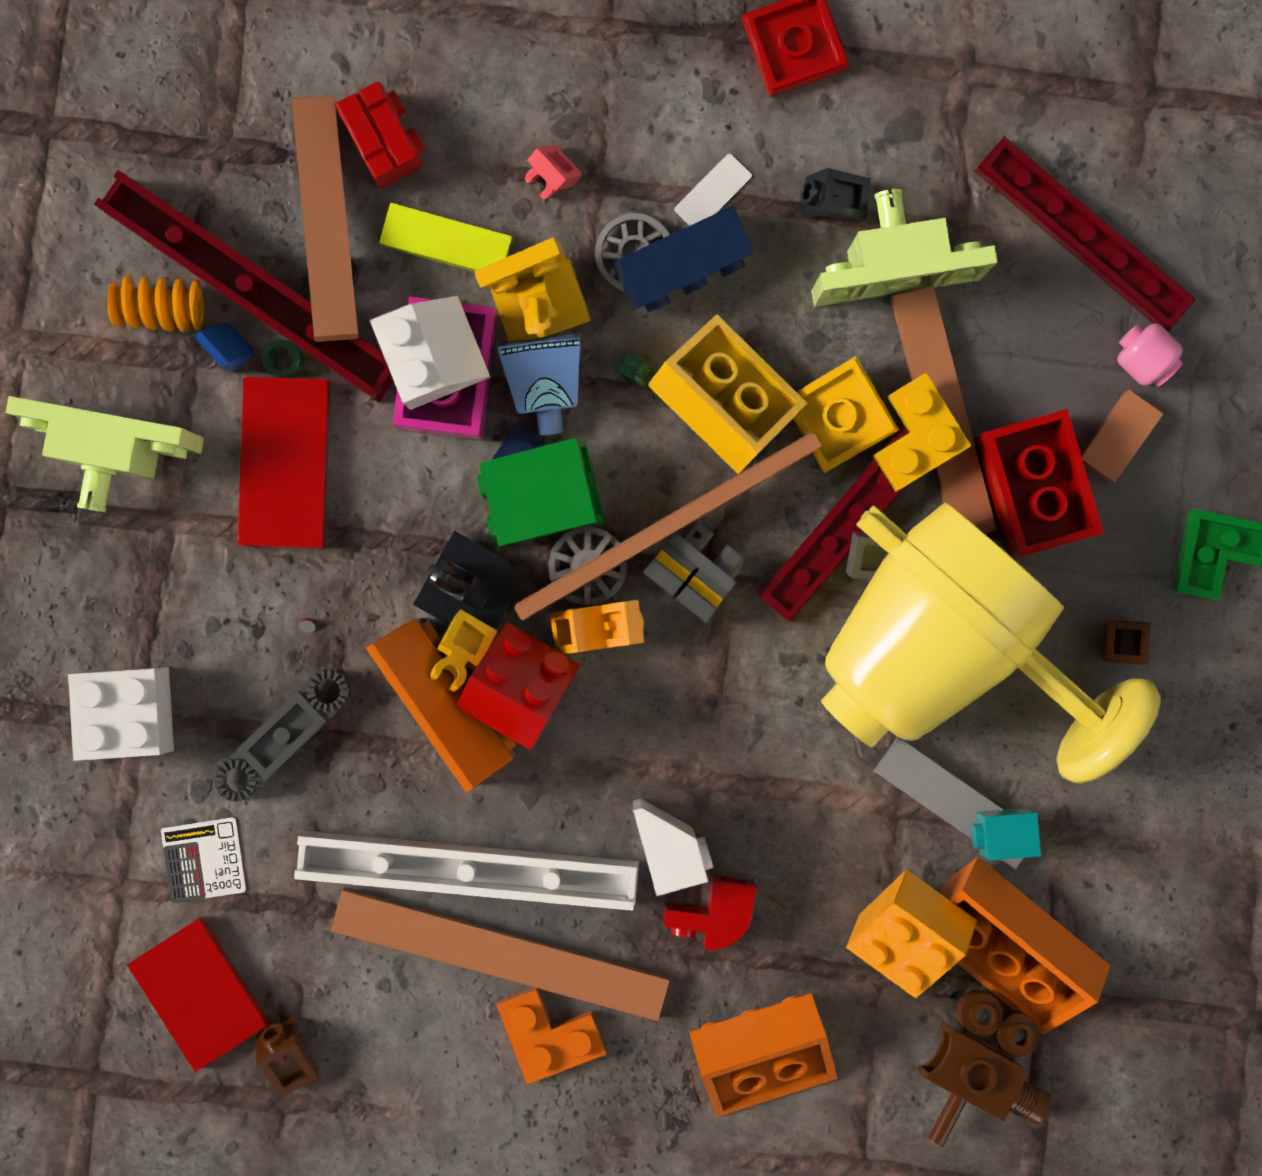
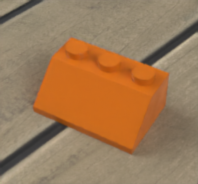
[689,993,838,1117]

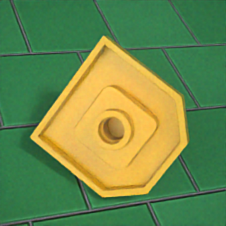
[491,257,591,342]

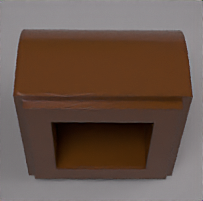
[1103,619,1151,665]

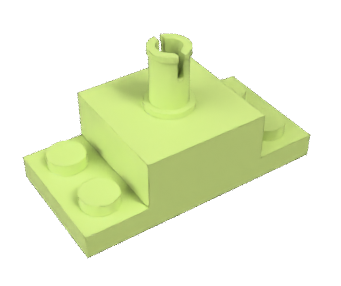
[811,189,997,307]
[5,396,204,513]

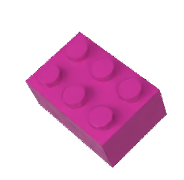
[393,296,499,441]

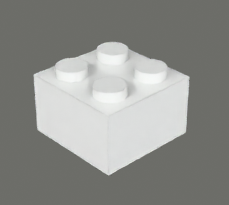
[68,667,174,761]

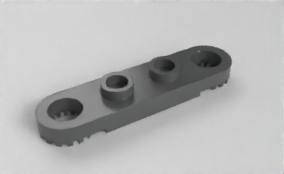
[214,669,351,802]

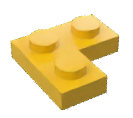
[873,373,971,492]

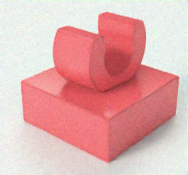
[525,144,583,199]

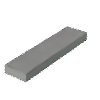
[874,737,1023,870]

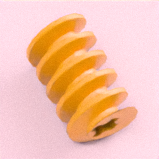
[107,274,205,333]

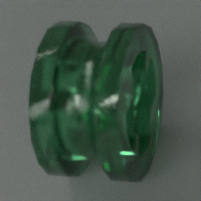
[262,339,304,378]
[613,351,656,390]

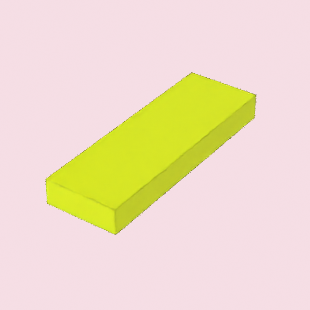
[379,203,513,272]

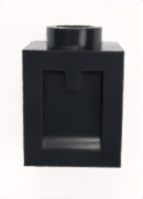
[801,168,871,223]

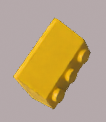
[648,314,808,474]

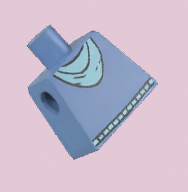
[498,333,580,435]

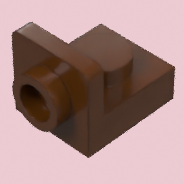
[256,1018,319,1097]

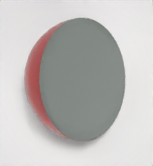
[299,618,316,632]

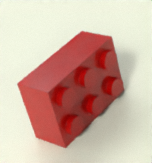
[974,409,1104,559]

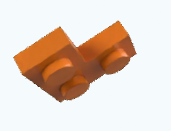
[497,987,607,1085]

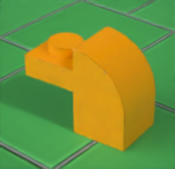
[550,600,645,654]

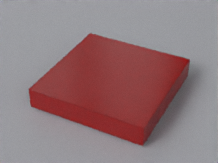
[741,0,850,98]

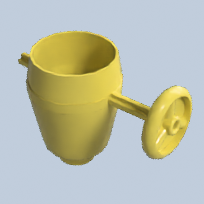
[821,503,1161,784]

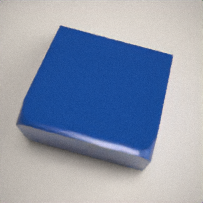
[195,323,255,373]

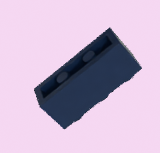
[612,205,755,313]

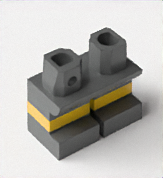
[642,520,745,623]

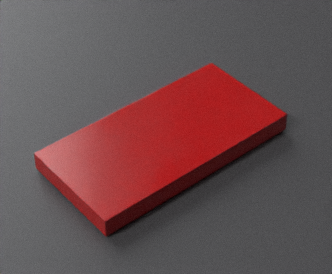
[237,377,330,549]

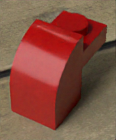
[663,875,756,950]

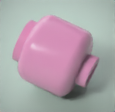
[1117,323,1183,387]

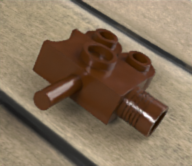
[917,990,1051,1147]

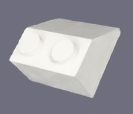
[370,296,491,410]
[633,799,713,896]

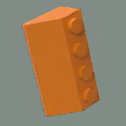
[366,618,517,793]
[939,857,1111,1035]

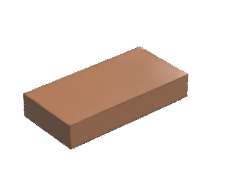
[1081,390,1163,484]

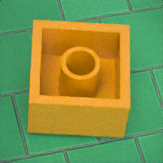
[846,869,977,998]

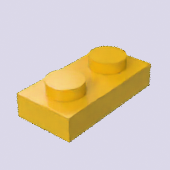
[474,237,566,294]

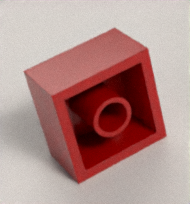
[456,622,581,750]

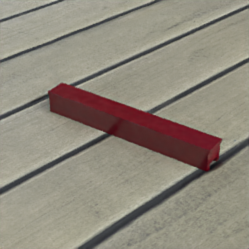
[94,170,394,403]

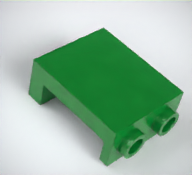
[477,438,606,546]

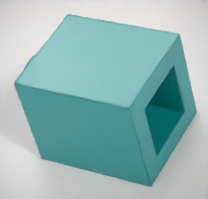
[971,808,1041,861]

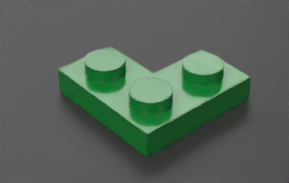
[1172,509,1262,601]

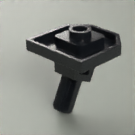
[413,531,519,629]

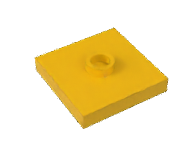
[793,356,900,473]

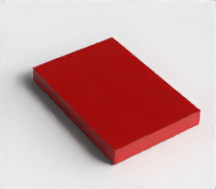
[127,916,270,1072]

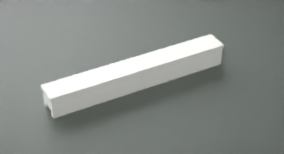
[294,830,639,911]

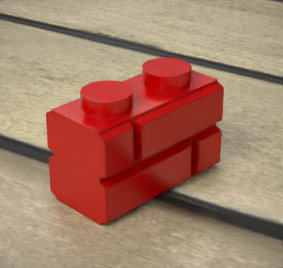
[335,81,425,189]

